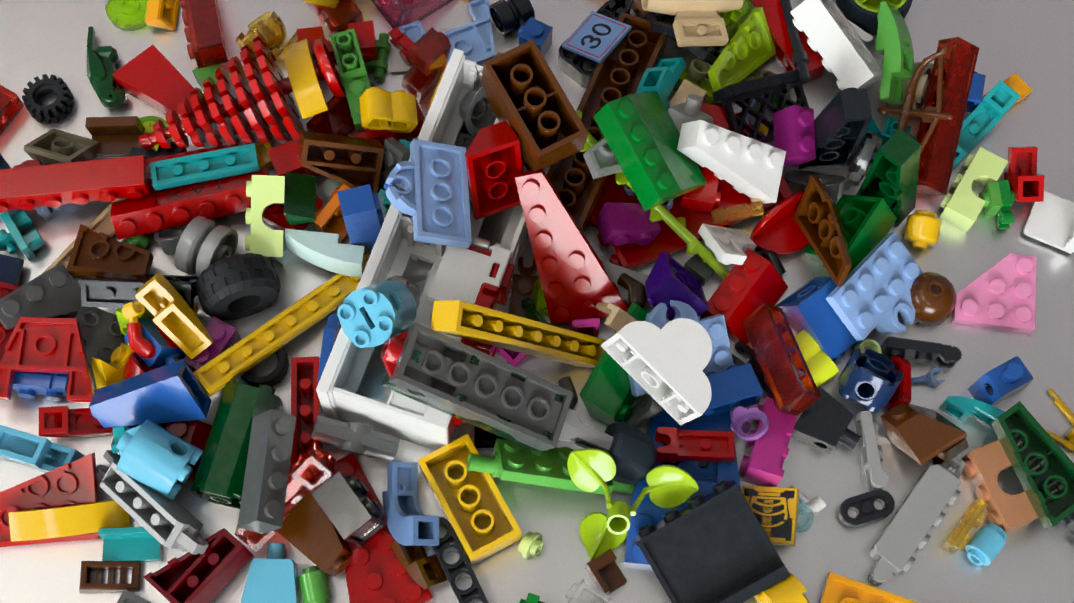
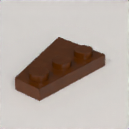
[66,224,154,280]

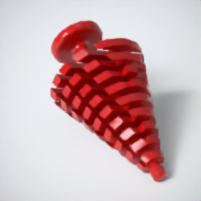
[139,33,346,150]

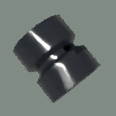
[489,0,535,35]

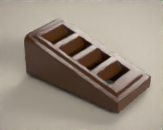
[79,561,141,594]

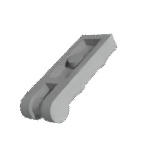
[854,411,889,491]

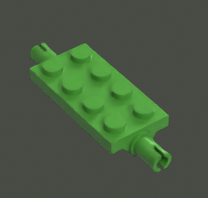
[466,438,634,495]

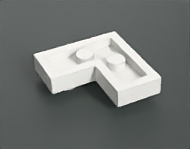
[698,223,756,265]

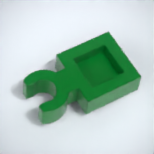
[996,180,1014,230]

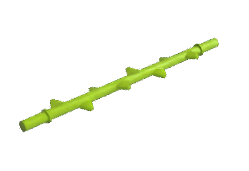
[576,110,730,280]

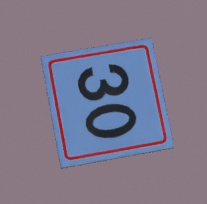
[562,11,632,63]

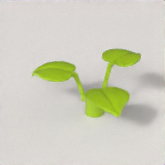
[567,448,699,560]

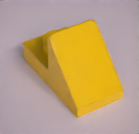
[90,343,134,389]

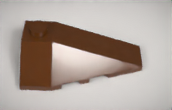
[793,175,852,286]

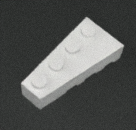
[677,120,786,205]

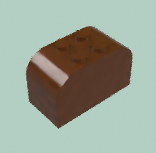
[482,39,588,172]

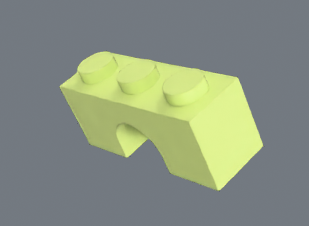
[939,147,1008,232]
[245,175,285,257]

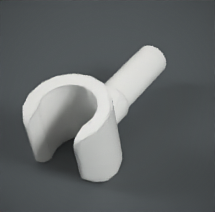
[789,485,826,516]

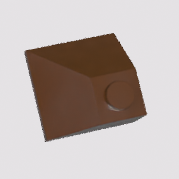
[881,402,967,465]

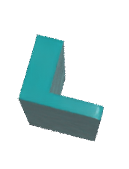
[98,527,163,562]

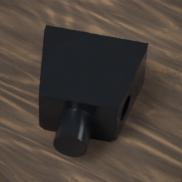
[791,386,861,453]

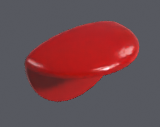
[750,191,809,254]

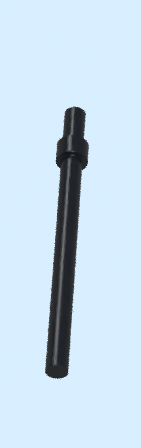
[780,0,811,83]

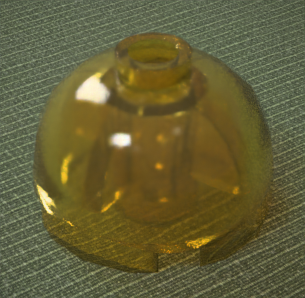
[236,11,287,58]

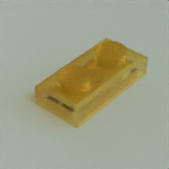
[941,497,988,554]

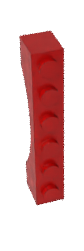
[267,93,425,176]

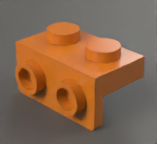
[314,183,350,244]

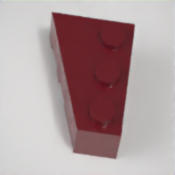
[143,528,254,603]

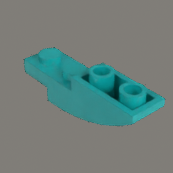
[636,57,686,111]

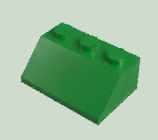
[804,194,897,275]

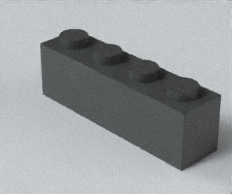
[237,409,296,534]

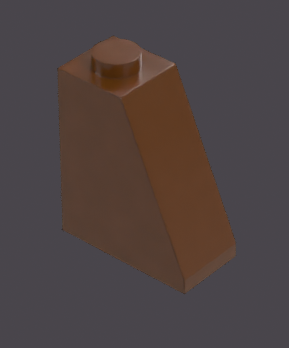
[276,485,352,577]

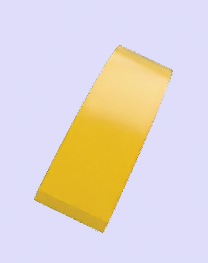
[283,38,328,119]
[9,499,131,541]

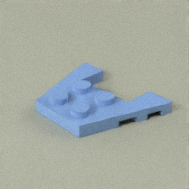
[398,0,495,72]

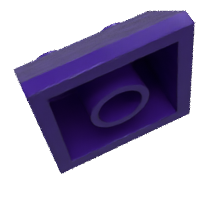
[645,250,709,321]

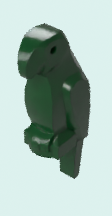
[87,26,126,108]

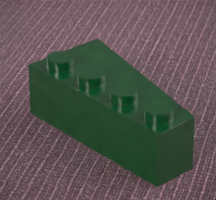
[856,128,921,228]

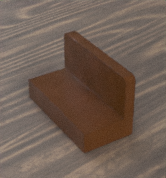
[85,116,145,157]

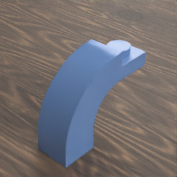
[382,461,439,546]

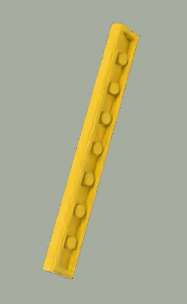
[193,253,370,397]

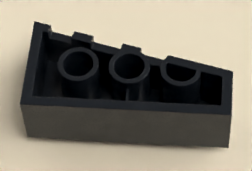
[798,87,872,170]

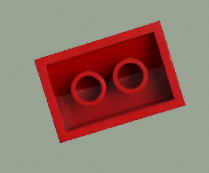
[465,121,523,220]
[700,248,788,345]

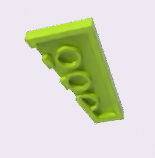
[707,7,776,92]

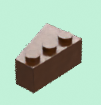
[297,130,384,194]

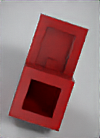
[1004,146,1045,202]

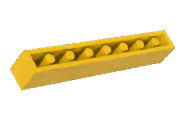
[430,300,605,368]

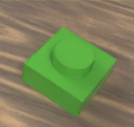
[979,182,1003,217]

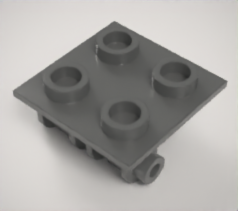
[75,305,126,364]

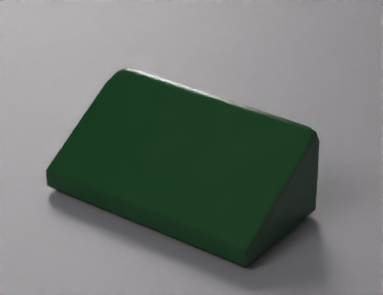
[284,172,317,225]

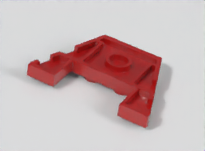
[0,317,94,402]

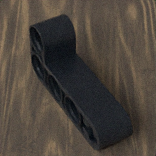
[558,0,631,88]

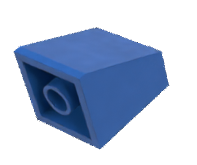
[775,276,866,361]

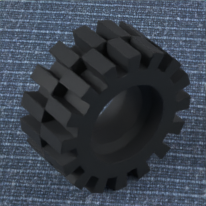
[22,74,74,124]

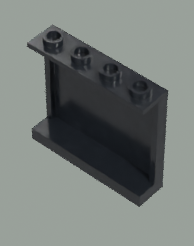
[634,479,790,603]

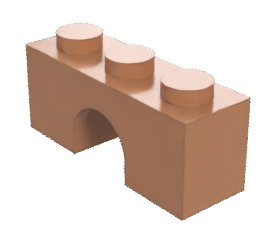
[961,440,1038,533]

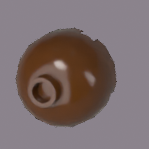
[910,272,957,327]

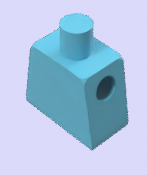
[241,542,300,603]

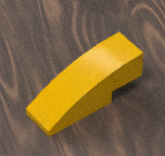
[135,272,213,359]

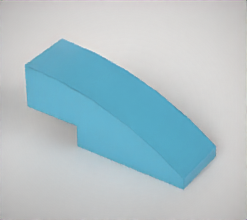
[0,425,85,473]

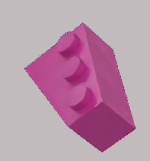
[739,397,799,487]

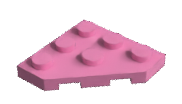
[952,253,1037,334]

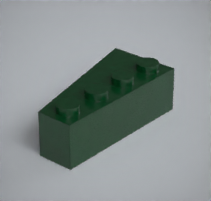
[991,401,1074,531]

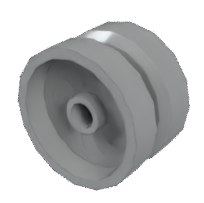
[174,216,238,278]

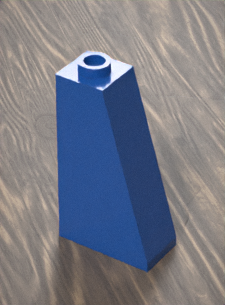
[89,359,212,428]

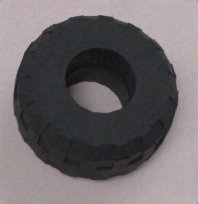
[196,253,281,321]

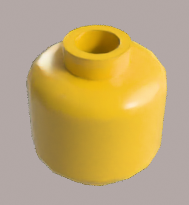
[904,210,941,250]

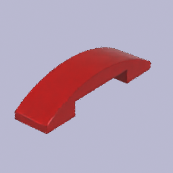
[39,406,139,438]

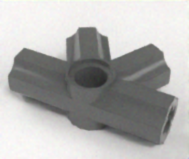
[311,415,400,461]

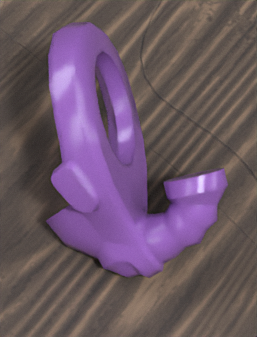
[729,406,770,441]

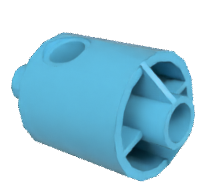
[337,280,417,348]
[116,419,203,501]

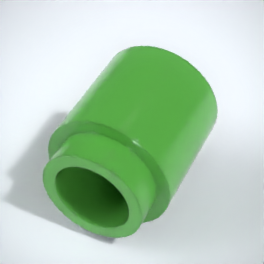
[298,566,332,603]

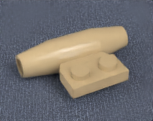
[641,0,744,47]

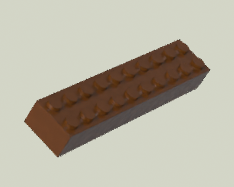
[547,12,668,233]

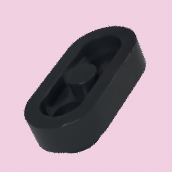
[838,489,895,527]

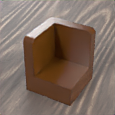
[585,548,627,598]

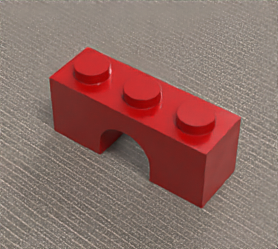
[297,20,378,66]

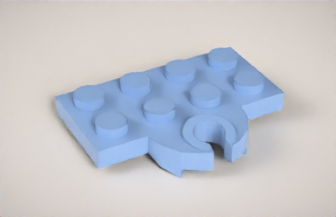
[385,139,472,249]
[825,232,923,341]
[628,300,734,397]

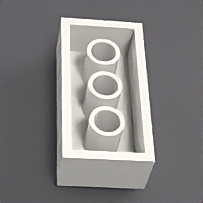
[790,0,882,90]

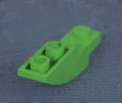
[875,1,914,106]
[329,28,371,130]

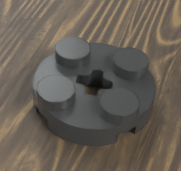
[846,130,883,182]

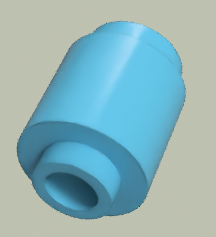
[965,523,1007,566]

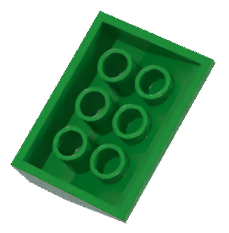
[593,91,707,211]

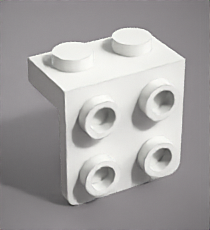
[1023,191,1074,254]

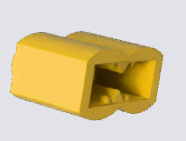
[359,87,418,133]

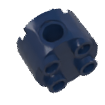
[838,349,904,413]

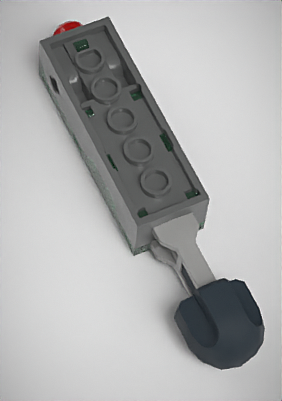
[381,323,657,485]

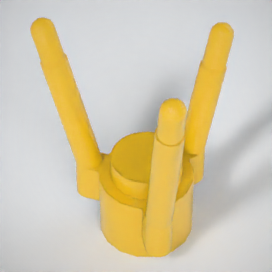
[1044,388,1074,452]

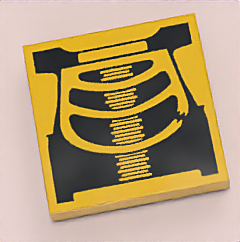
[741,485,800,546]

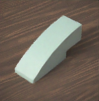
[285,228,365,278]

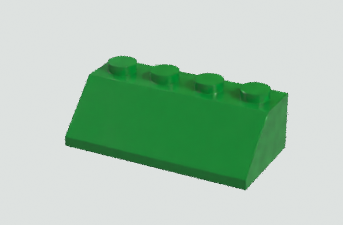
[579,302,648,425]

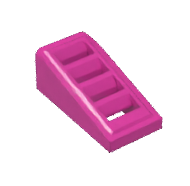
[569,318,600,338]

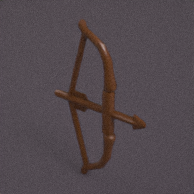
[877,45,953,155]

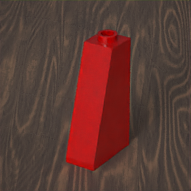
[112,45,209,120]

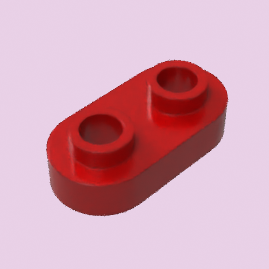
[886,356,911,409]

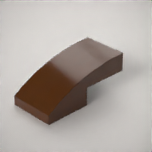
[390,540,447,590]

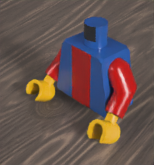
[122,300,199,368]

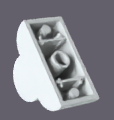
[600,318,712,425]

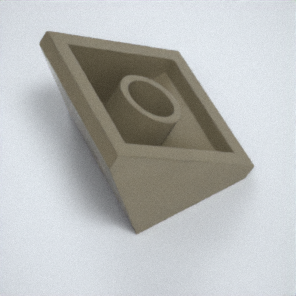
[24,128,99,165]

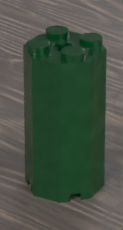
[190,378,283,509]

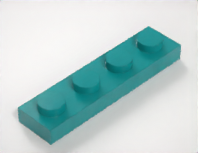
[150,143,260,191]

